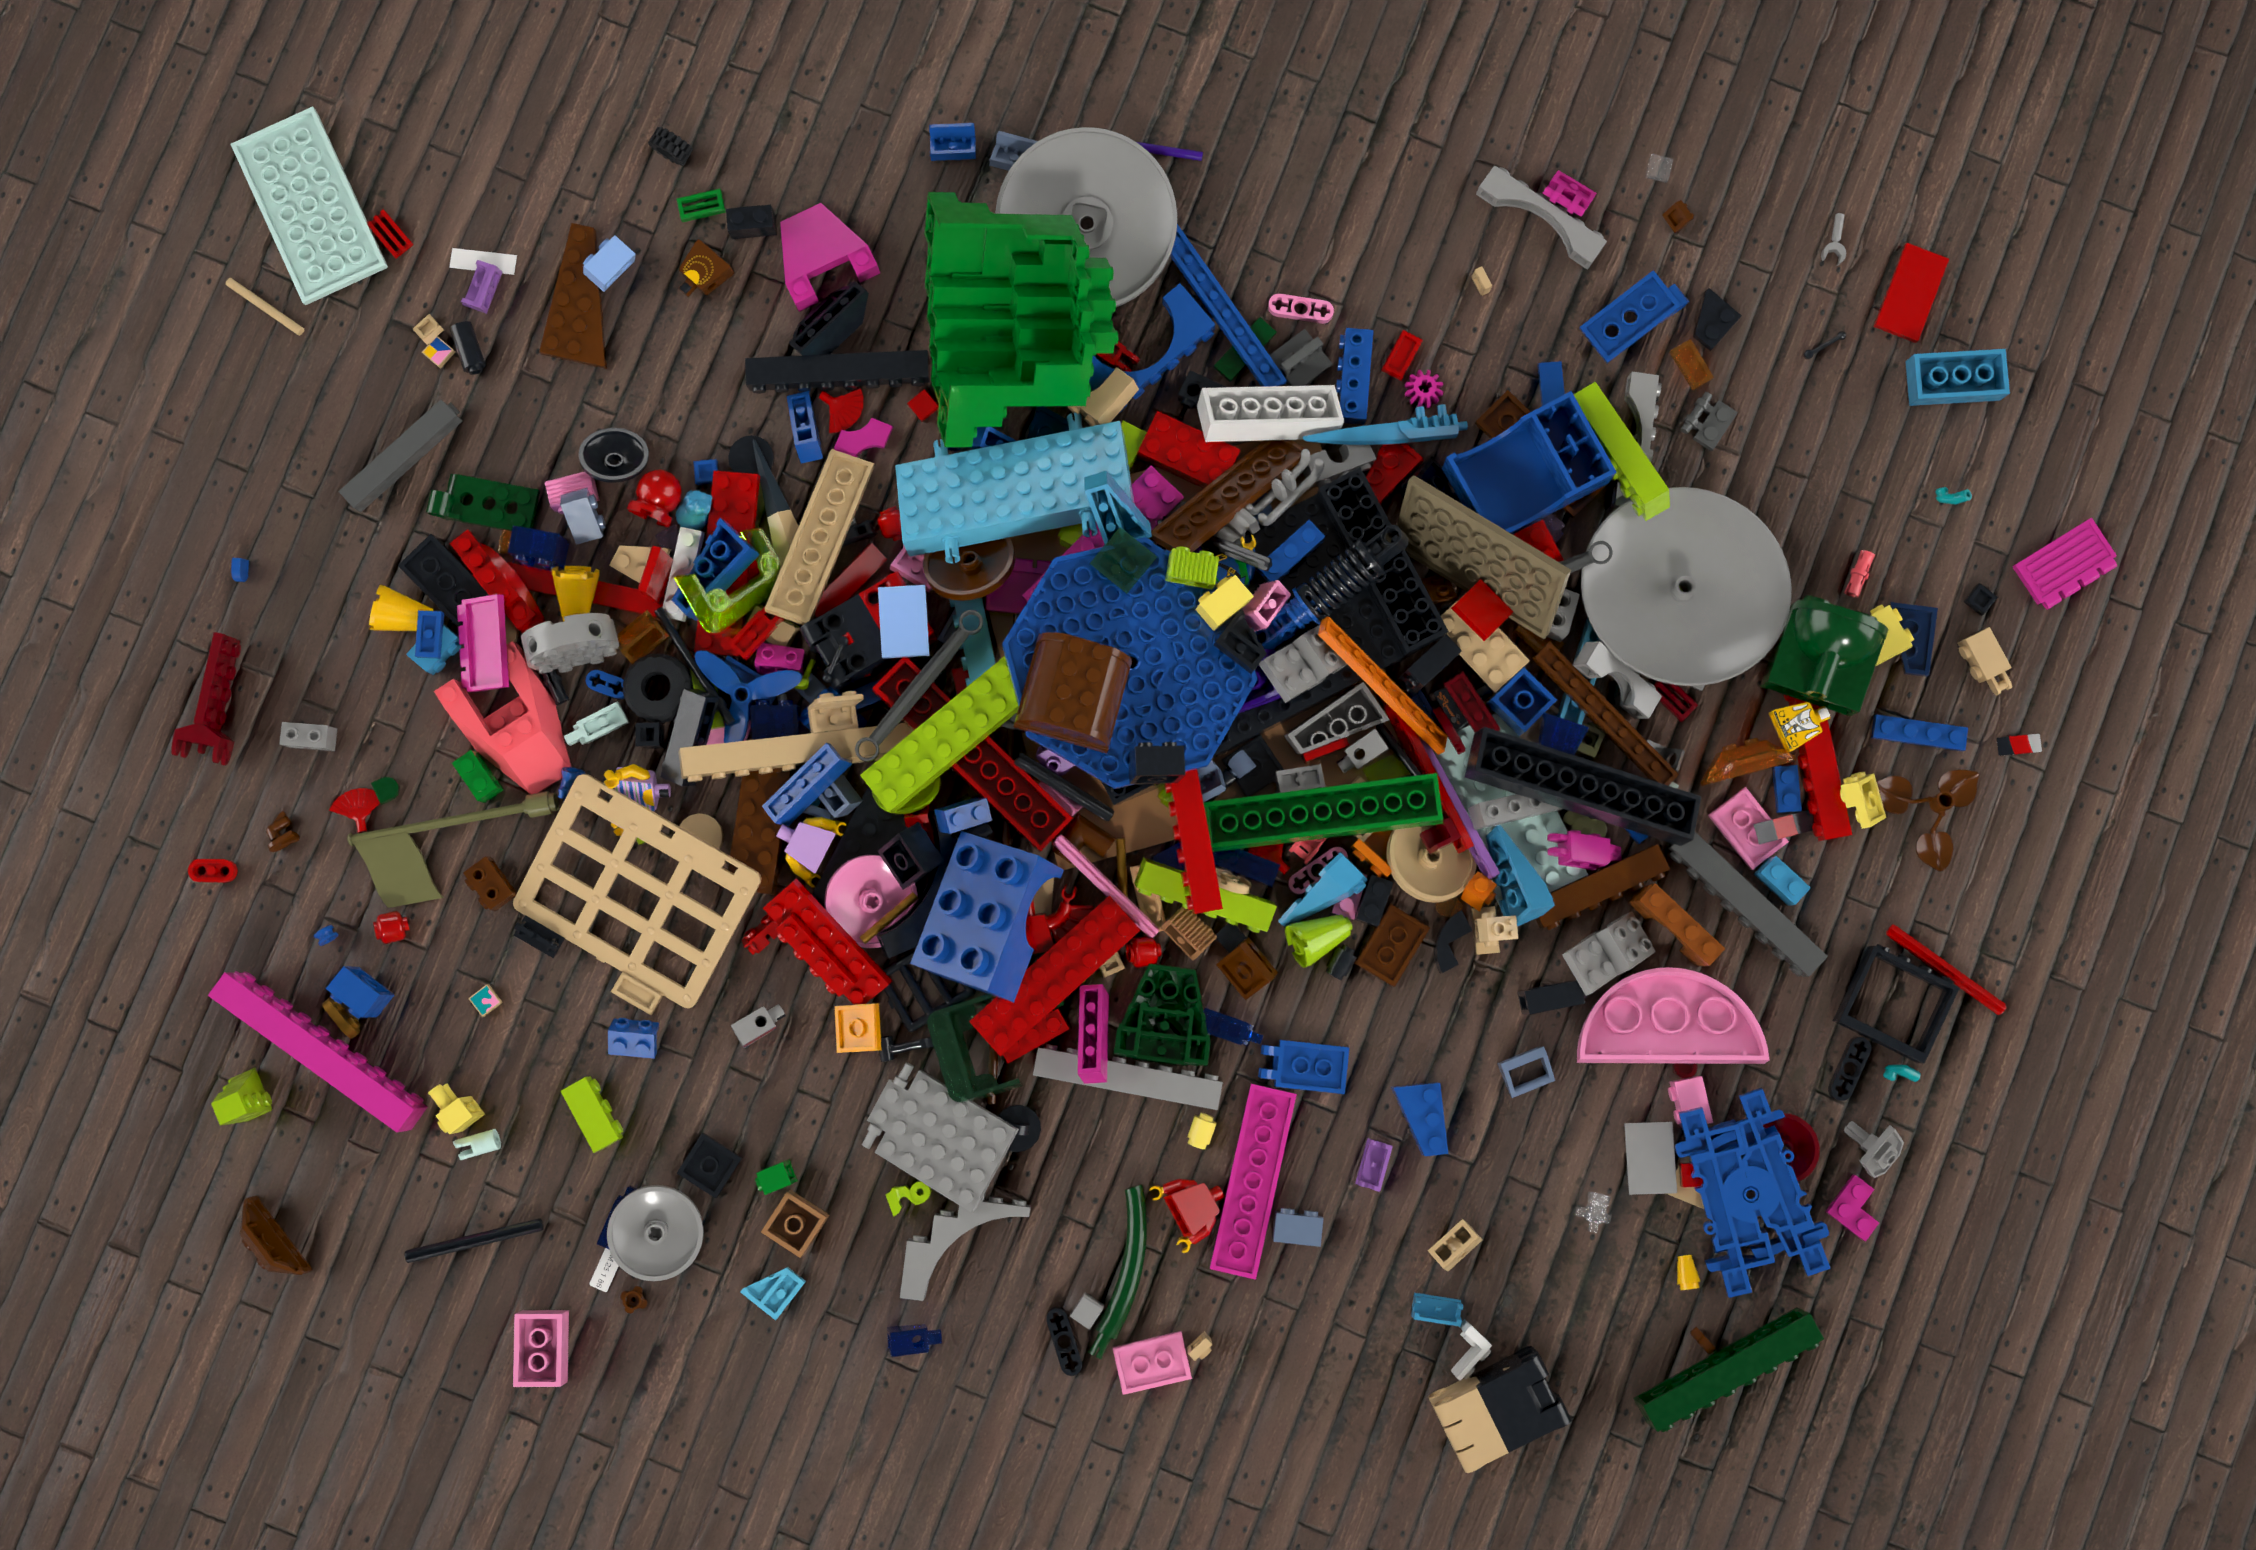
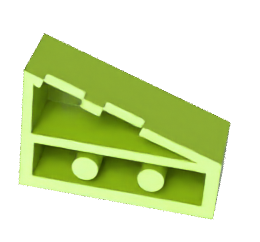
[211,1068,272,1125]

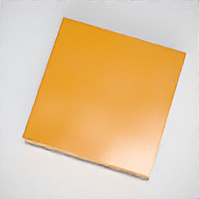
[834,1003,881,1053]

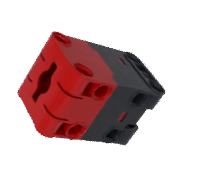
[799,571,937,695]

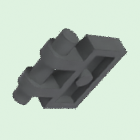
[1680,392,1738,451]

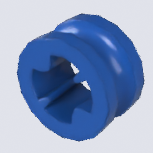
[314,925,338,946]

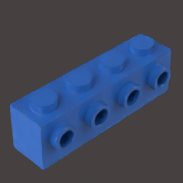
[1336,328,1373,425]

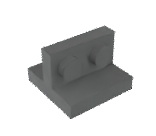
[1270,329,1332,386]

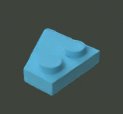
[740,1267,806,1320]

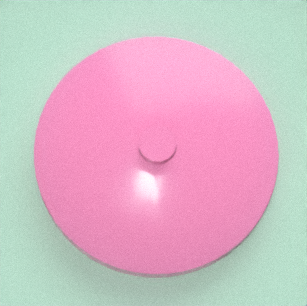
[824,855,918,948]

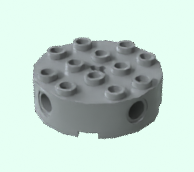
[521,613,619,674]

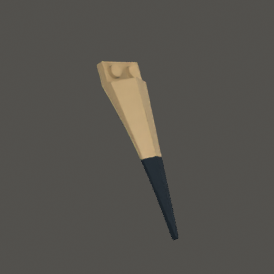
[752,439,828,588]

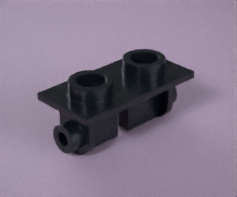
[514,915,565,958]

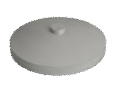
[607,1185,704,1281]

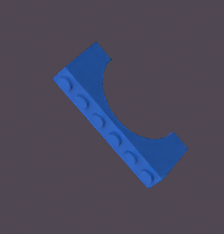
[1089,284,1215,414]

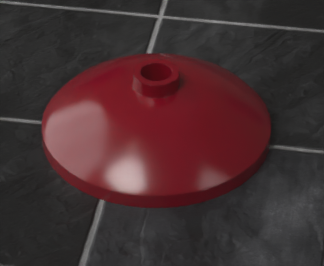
[1763,1113,1820,1182]

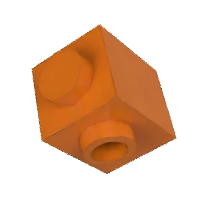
[1460,871,1497,912]

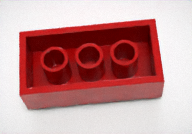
[1138,411,1240,489]

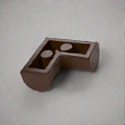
[1052,813,1116,864]

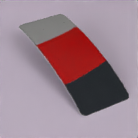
[1997,734,2042,756]

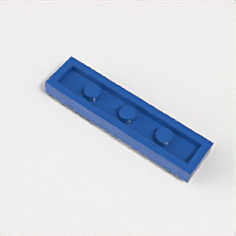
[1871,715,1968,751]

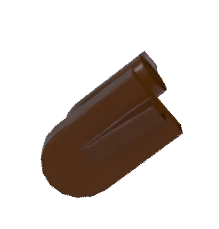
[266,811,300,852]

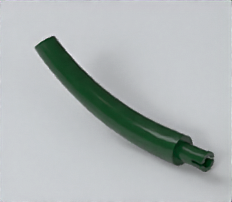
[1088,1184,1147,1359]

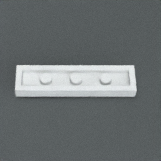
[663,527,705,622]

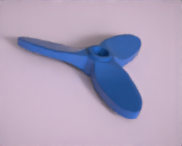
[695,650,803,743]

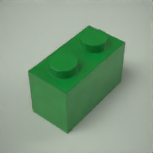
[452,750,504,803]
[755,1159,798,1195]

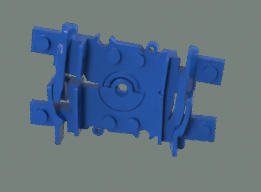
[1674,1088,1831,1298]

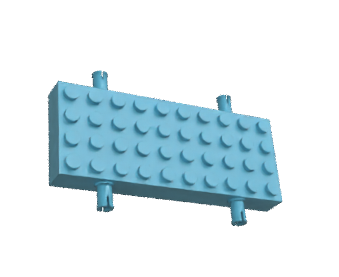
[895,413,1134,564]

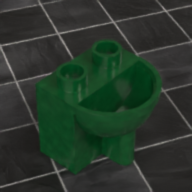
[1760,595,1889,717]

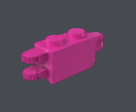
[1547,830,1622,870]

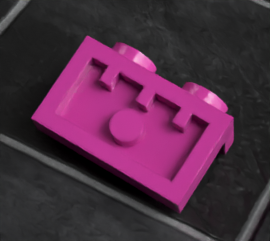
[755,643,805,675]

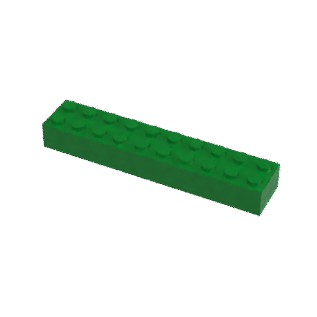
[1203,773,1443,852]

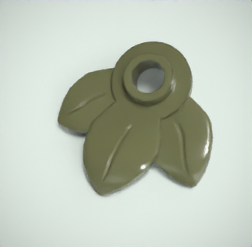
[1562,811,1607,838]

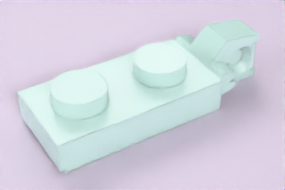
[564,701,630,746]

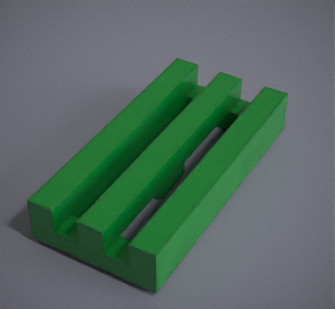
[676,189,726,222]

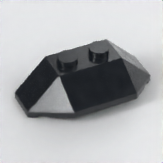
[789,281,869,356]

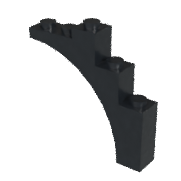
[877,811,957,958]

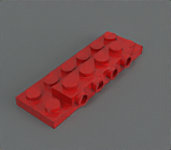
[763,878,892,1005]

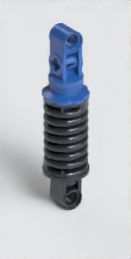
[1255,525,1409,649]

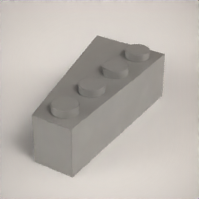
[1284,682,1389,754]

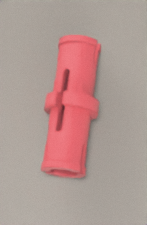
[1844,550,1875,598]

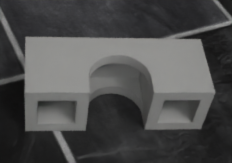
[1303,444,1376,489]

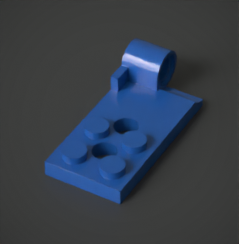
[1579,270,1689,364]

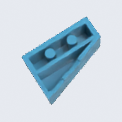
[1084,471,1152,546]

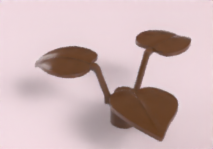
[1876,770,1979,871]

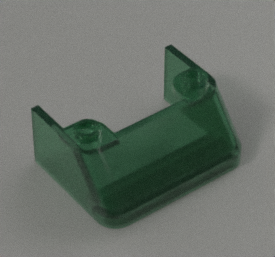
[927,994,1023,1103]

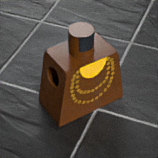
[678,239,734,297]

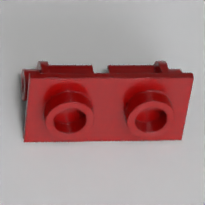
[741,913,778,955]

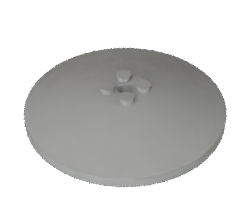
[995,127,1177,307]

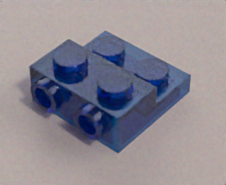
[750,700,799,740]

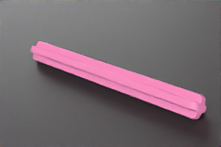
[1053,835,1159,938]

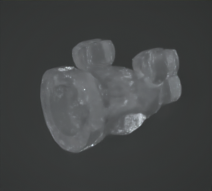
[1575,1192,1612,1233]

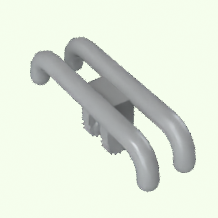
[1245,449,1324,526]

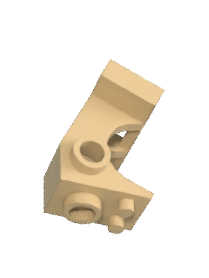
[1471,906,1518,955]

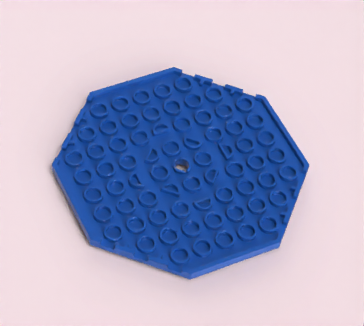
[1002,537,1258,789]

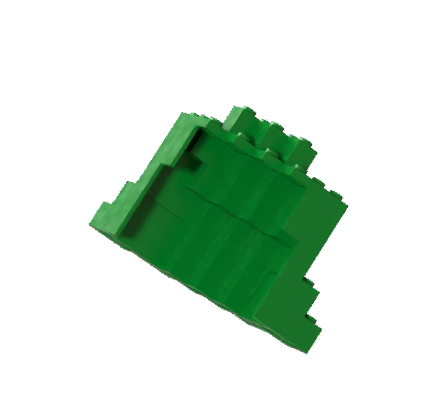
[924,192,1118,447]

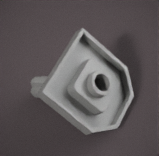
[1844,1121,1904,1178]

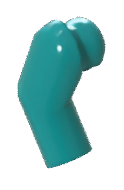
[1935,487,1972,505]
[1883,1065,1921,1082]

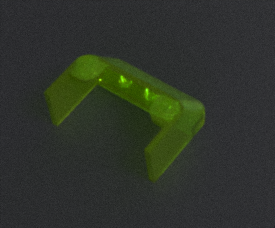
[674,528,780,633]

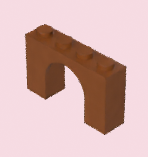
[1628,883,1725,967]

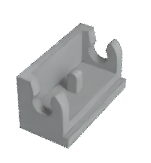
[1273,764,1325,793]

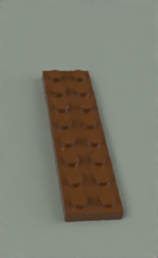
[1150,440,1309,552]

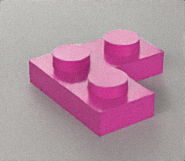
[1825,1174,1879,1242]

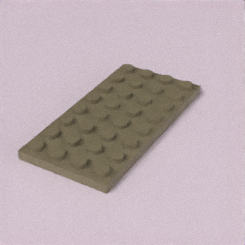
[1397,475,1571,639]

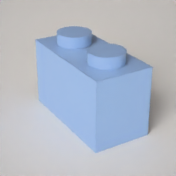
[583,235,635,292]

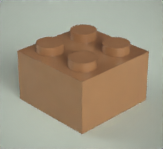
[761,1190,830,1258]

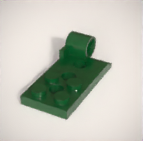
[426,474,540,535]

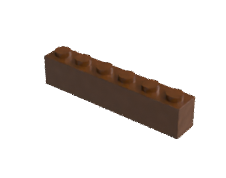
[1536,844,1670,930]

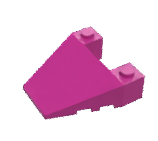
[780,203,880,312]

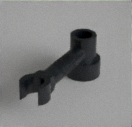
[879,1035,938,1062]

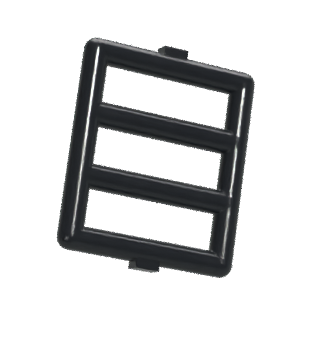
[882,949,976,1032]

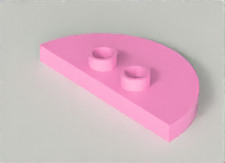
[1577,967,1769,1064]

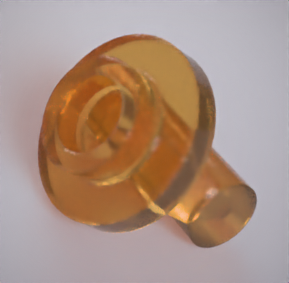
[497,530,521,554]

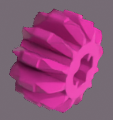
[1405,370,1443,409]

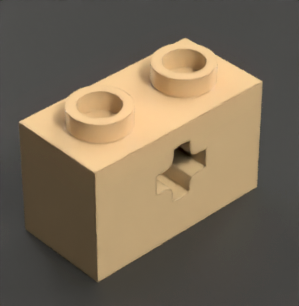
[1428,1219,1483,1271]

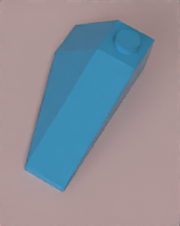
[1486,825,1555,926]
[1278,852,1368,927]

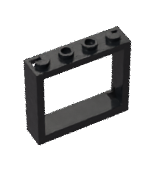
[1833,944,1960,1064]

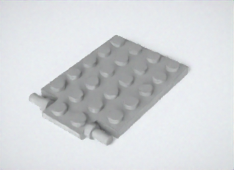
[862,1062,1019,1213]

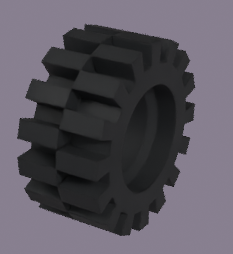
[648,127,693,166]

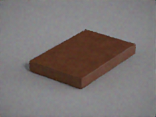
[1354,904,1430,987]

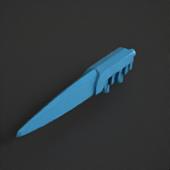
[1303,404,1468,445]

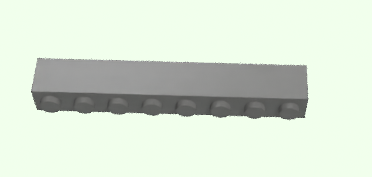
[1033,1043,1223,1110]

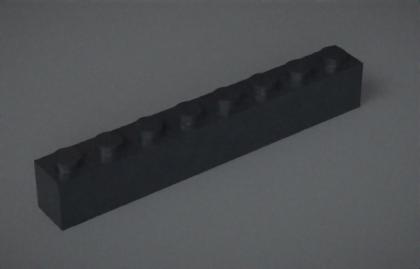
[745,350,930,394]

